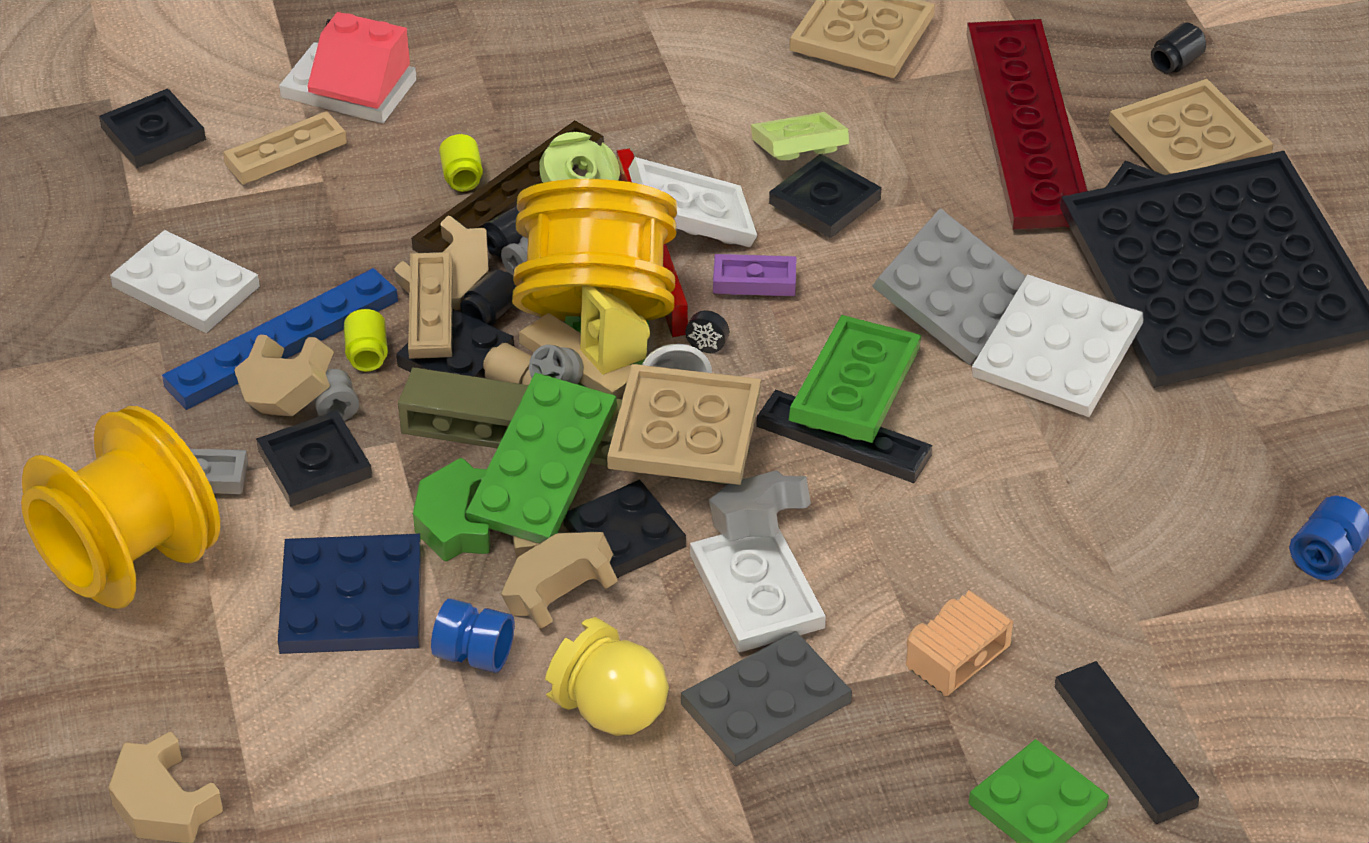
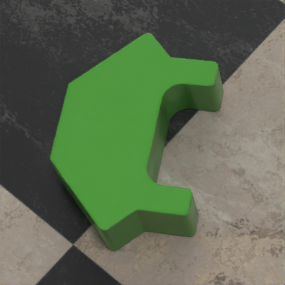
[413,458,491,561]

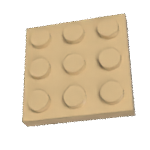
[790,0,935,78]
[1109,79,1273,175]
[607,364,761,485]

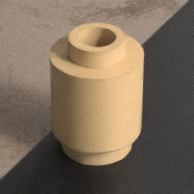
[483,343,532,385]

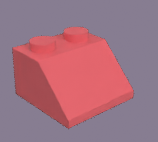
[307,12,410,109]

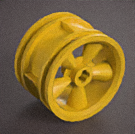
[512,179,677,321]

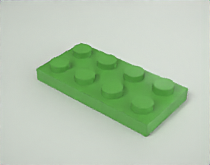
[789,315,922,443]
[466,372,617,544]

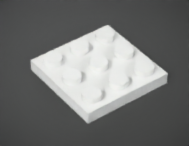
[972,274,1143,417]

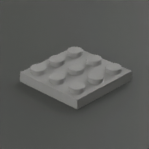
[872,208,1026,365]

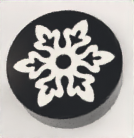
[685,310,730,353]

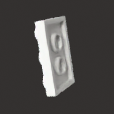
[279,42,416,124]
[628,157,757,247]
[110,230,260,333]
[690,529,826,653]

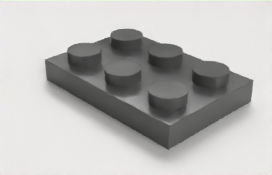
[681,631,852,766]

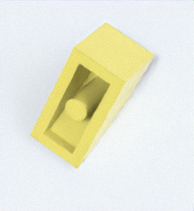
[580,286,650,375]

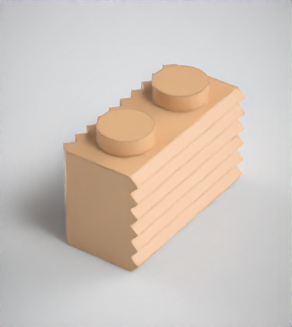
[906,590,1013,696]

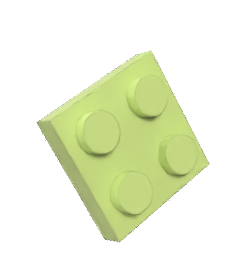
[751,112,849,160]

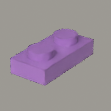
[713,254,797,296]

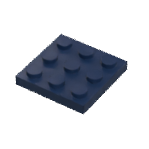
[277,533,421,654]

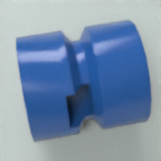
[1289,495,1369,580]
[431,598,515,673]

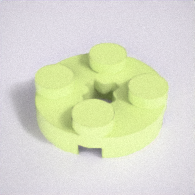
[539,132,620,183]

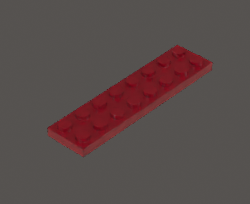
[966,19,1088,230]

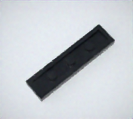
[756,389,933,483]
[1054,661,1200,824]

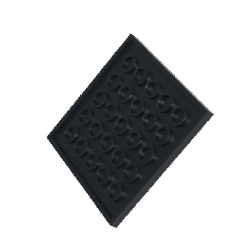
[1060,151,1369,388]

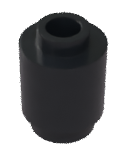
[1151,22,1206,74]
[483,205,523,258]
[460,269,517,325]

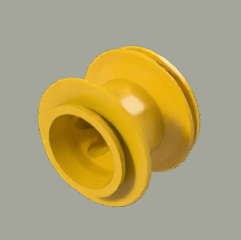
[21,406,220,609]

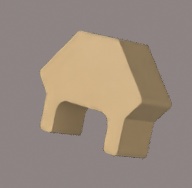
[394,216,489,310]
[234,335,334,416]
[501,532,618,628]
[108,732,223,843]

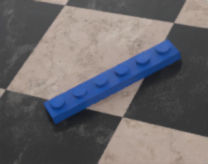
[162,268,398,410]

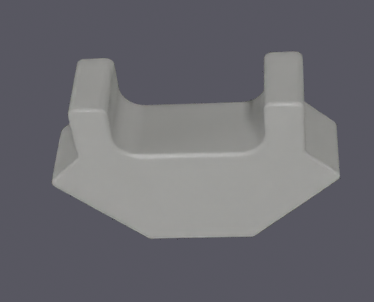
[709,471,811,541]

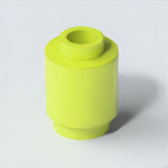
[439,134,483,192]
[344,309,388,372]

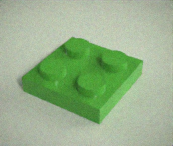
[968,739,1109,843]

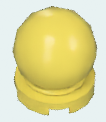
[545,617,669,736]

